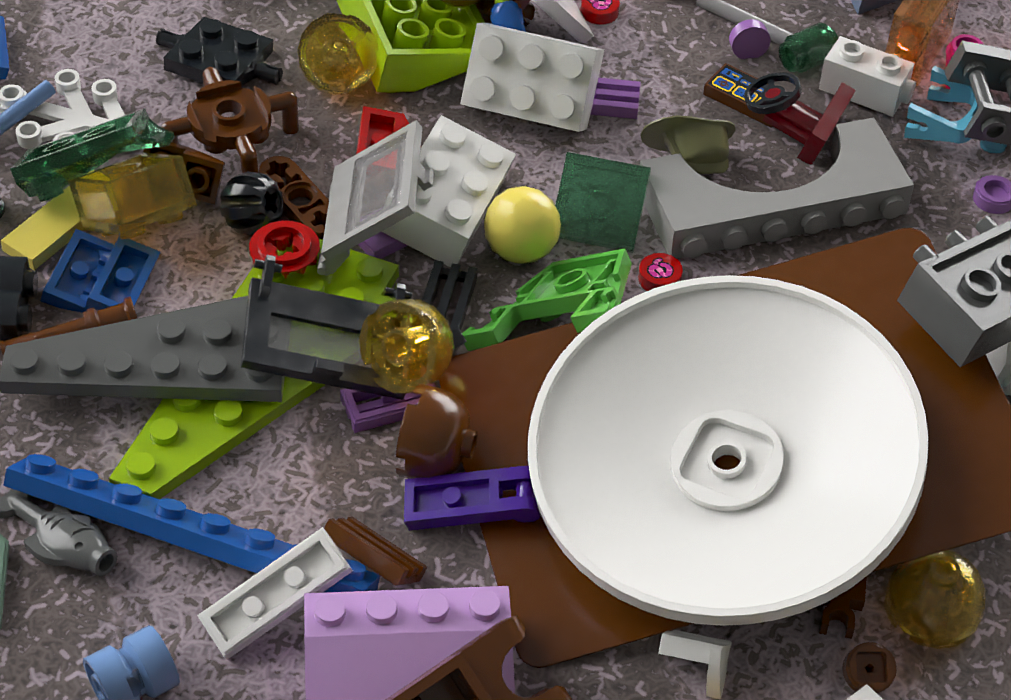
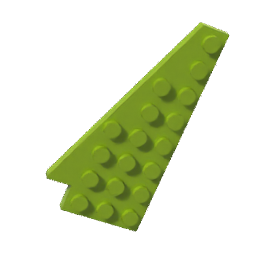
[109,239,419,499]

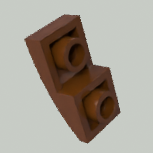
[138,135,225,205]

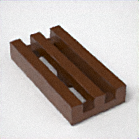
[324,517,427,586]

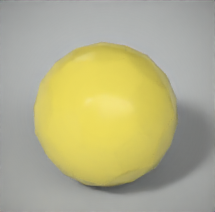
[484,186,561,264]

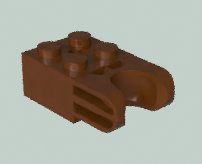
[385,615,572,700]

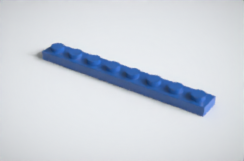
[3,454,381,593]

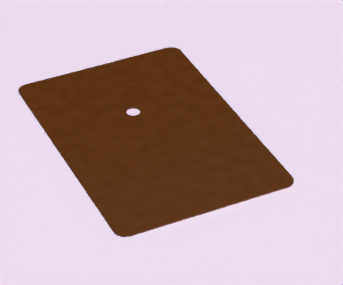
[438,228,1011,668]

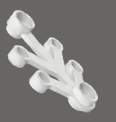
[0,69,145,159]

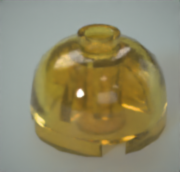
[297,13,378,95]
[359,299,454,393]
[884,550,986,649]

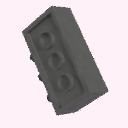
[897,216,1011,367]

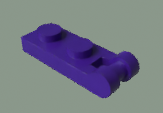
[404,466,540,531]

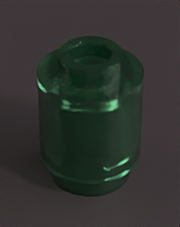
[778,22,838,73]

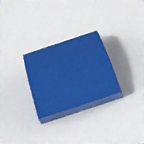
[40,229,160,313]

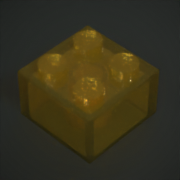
[68,153,197,239]

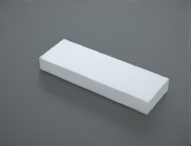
[197,527,353,659]

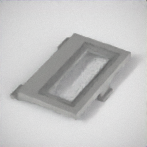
[317,120,434,276]

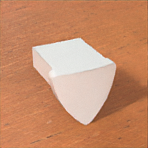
[658,630,732,700]

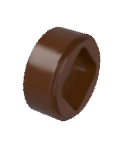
[842,642,897,694]

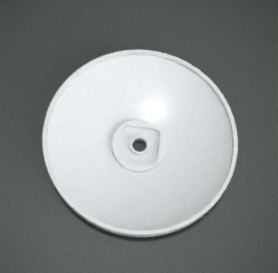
[528,275,928,626]

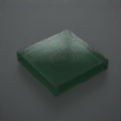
[555,152,651,253]

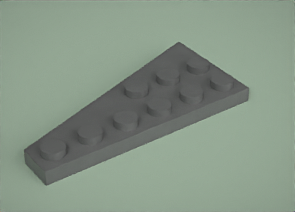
[0,296,291,402]

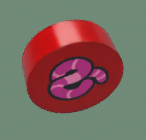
[581,0,620,25]
[638,253,683,291]

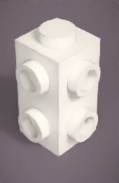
[819,36,916,117]

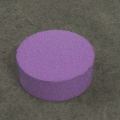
[729,19,771,59]
[973,175,1011,214]

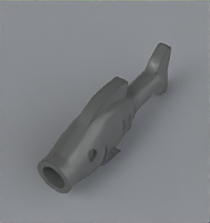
[0,489,118,576]

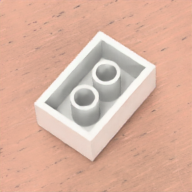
[460,23,605,132]
[381,115,516,267]

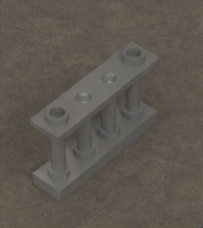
[944,40,1011,145]

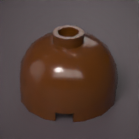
[396,384,478,479]

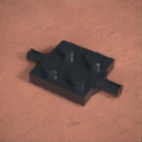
[156,17,283,86]

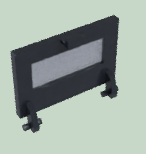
[241,255,412,400]

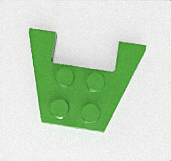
[462,248,632,351]

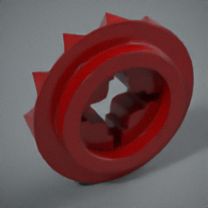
[249,221,320,279]

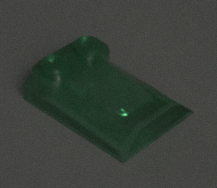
[10,108,175,202]

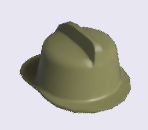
[640,115,736,174]

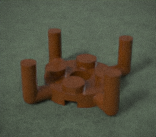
[160,67,299,173]

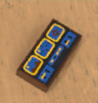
[703,63,773,128]

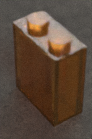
[885,0,959,87]

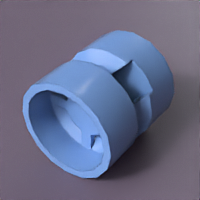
[83,625,180,700]

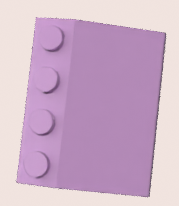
[304,586,515,700]

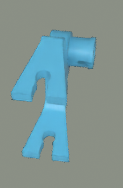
[904,65,1007,153]

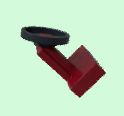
[744,72,856,165]

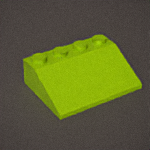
[336,0,485,93]

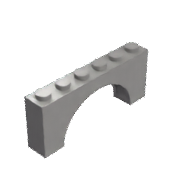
[637,117,914,259]

